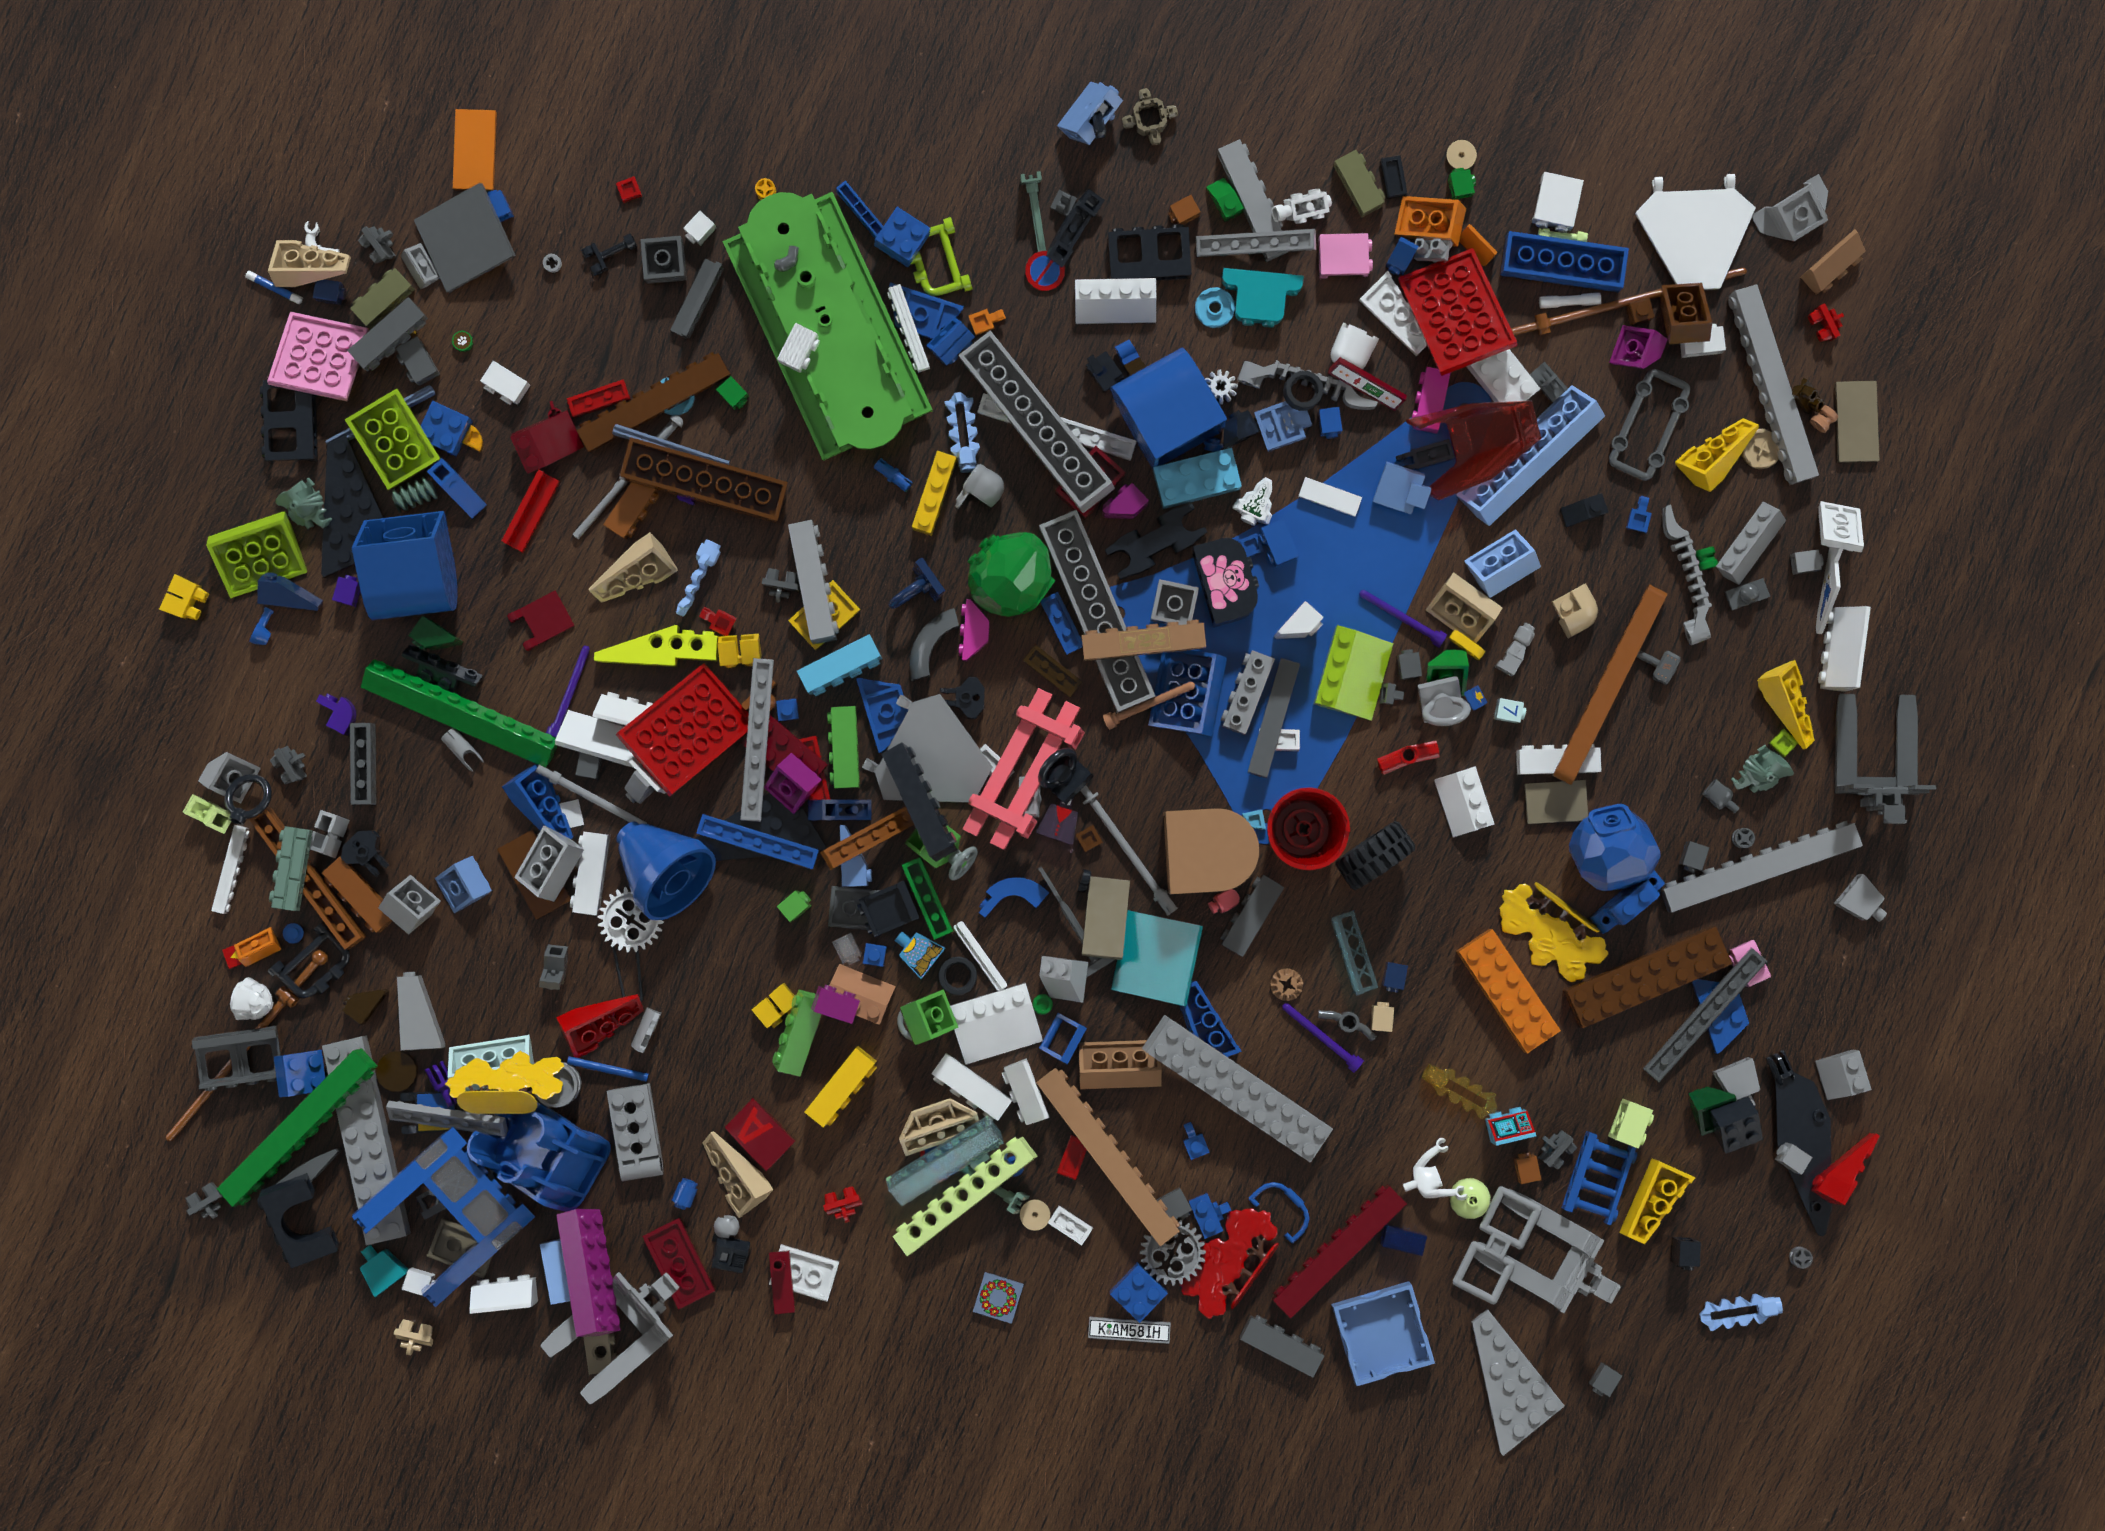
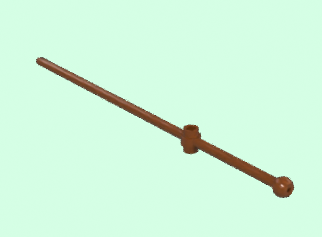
[1511,268,1747,336]

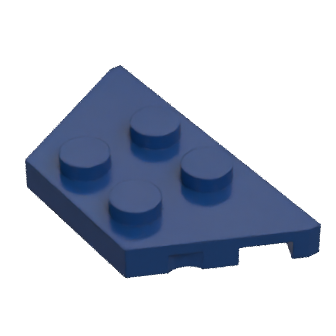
[889,283,964,339]
[856,678,908,753]
[1691,979,1749,1054]

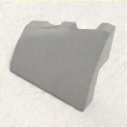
[631,1007,662,1053]

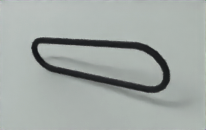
[612,932,643,1002]

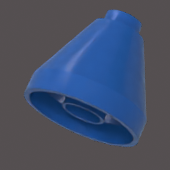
[616,821,716,920]

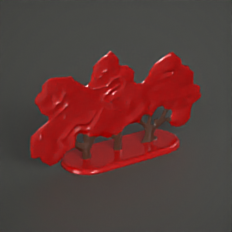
[1179,1208,1279,1319]

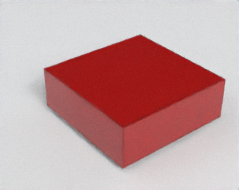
[616,176,642,203]

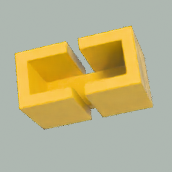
[717,634,761,668]
[752,983,795,1028]

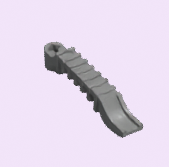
[1237,360,1378,410]
[1662,505,1712,645]

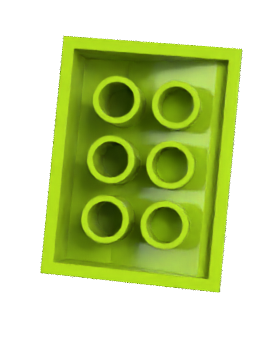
[345,389,440,490]
[206,511,307,598]
[1313,625,1394,721]

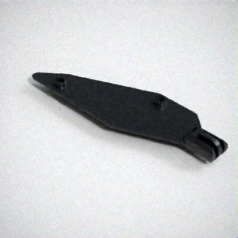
[1765,1050,1832,1236]

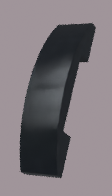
[1046,189,1105,268]

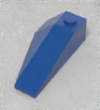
[502,763,573,839]

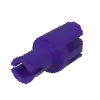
[425,1061,457,1108]

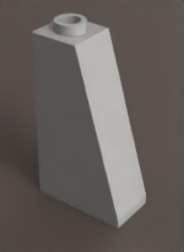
[397,972,445,1050]

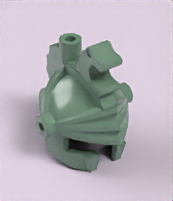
[276,478,332,529]
[1731,745,1794,793]

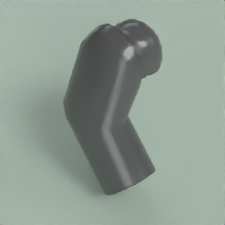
[774,246,799,272]

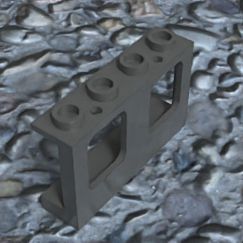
[192,1026,281,1091]

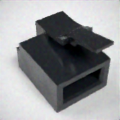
[1085,351,1124,393]
[711,1233,750,1273]

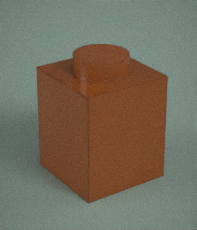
[1168,195,1201,225]
[1513,1152,1541,1184]

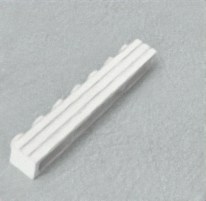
[887,284,930,373]
[211,825,250,914]

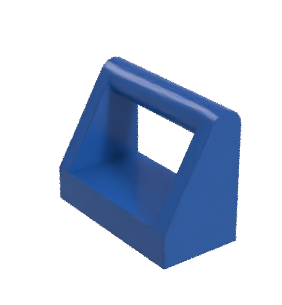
[1039,1013,1087,1064]

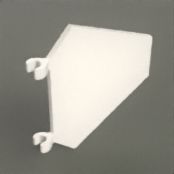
[1635,174,1756,290]

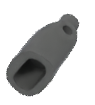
[1702,779,1739,814]

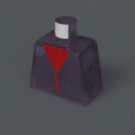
[1036,798,1078,845]

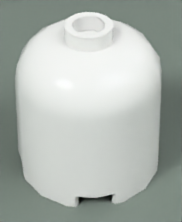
[1330,322,1379,370]

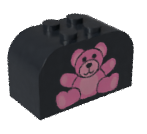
[1191,538,1259,628]

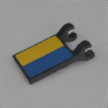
[400,1091,458,1134]

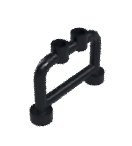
[267,921,350,998]

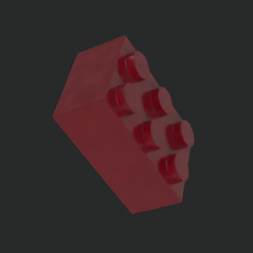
[1055,446,1126,520]

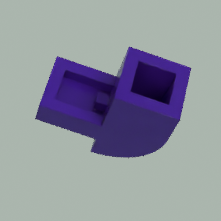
[316,693,356,736]

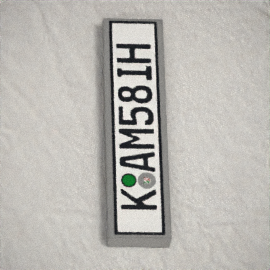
[1088,1317,1171,1344]

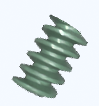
[392,476,438,513]

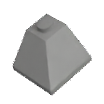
[198,752,261,803]

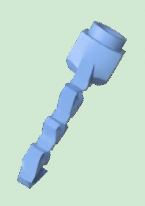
[945,392,980,473]
[676,539,721,616]
[1699,1294,1783,1331]

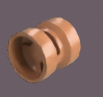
[1810,405,1839,433]

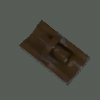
[1792,378,1825,414]

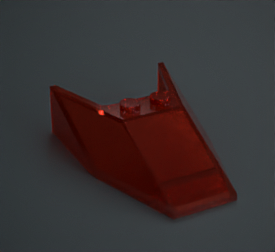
[1406,401,1541,500]

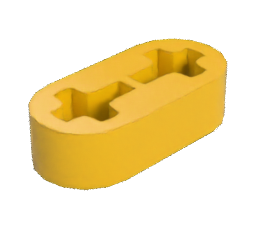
[1449,630,1485,660]

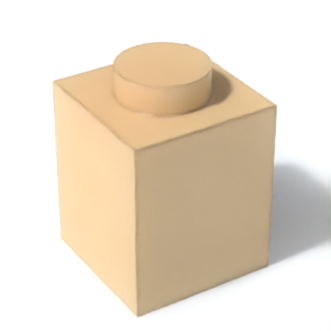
[1370,1002,1394,1032]

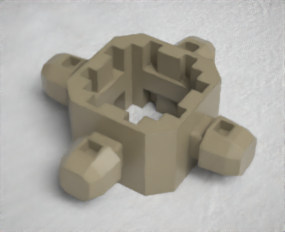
[1122,88,1178,146]

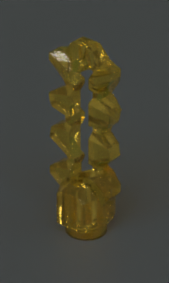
[1422,1064,1497,1119]

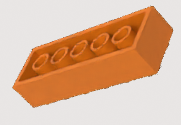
[1456,929,1561,1053]

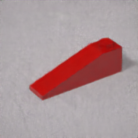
[1811,1133,1879,1205]

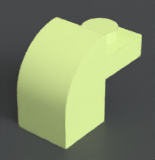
[183,794,231,834]

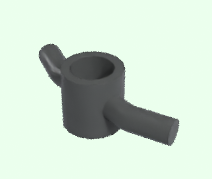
[1318,1010,1377,1042]

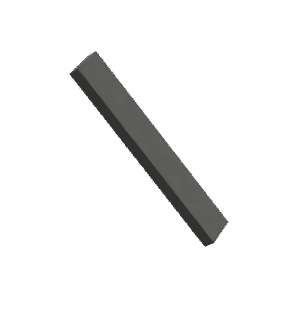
[1247,658,1300,779]

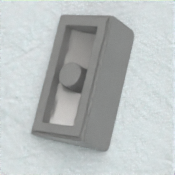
[401,243,440,289]

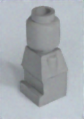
[1495,623,1535,676]

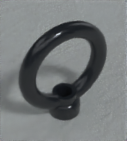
[224,774,272,826]

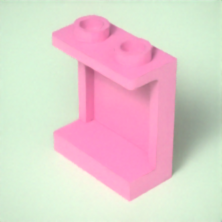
[1318,233,1373,278]

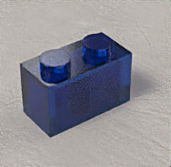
[1380,1224,1427,1256]

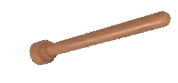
[1103,682,1195,730]

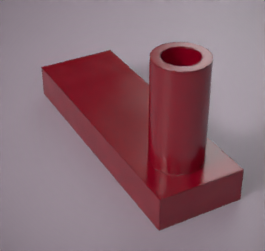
[769,1250,795,1314]

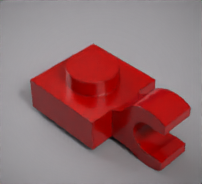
[699,607,737,636]

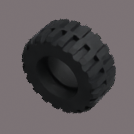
[1336,821,1415,890]

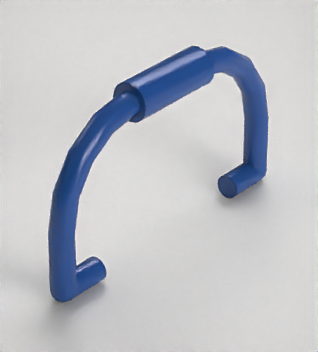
[1249,1182,1310,1243]

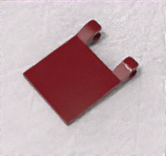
[507,590,575,651]

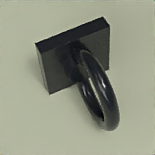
[1038,748,1094,805]

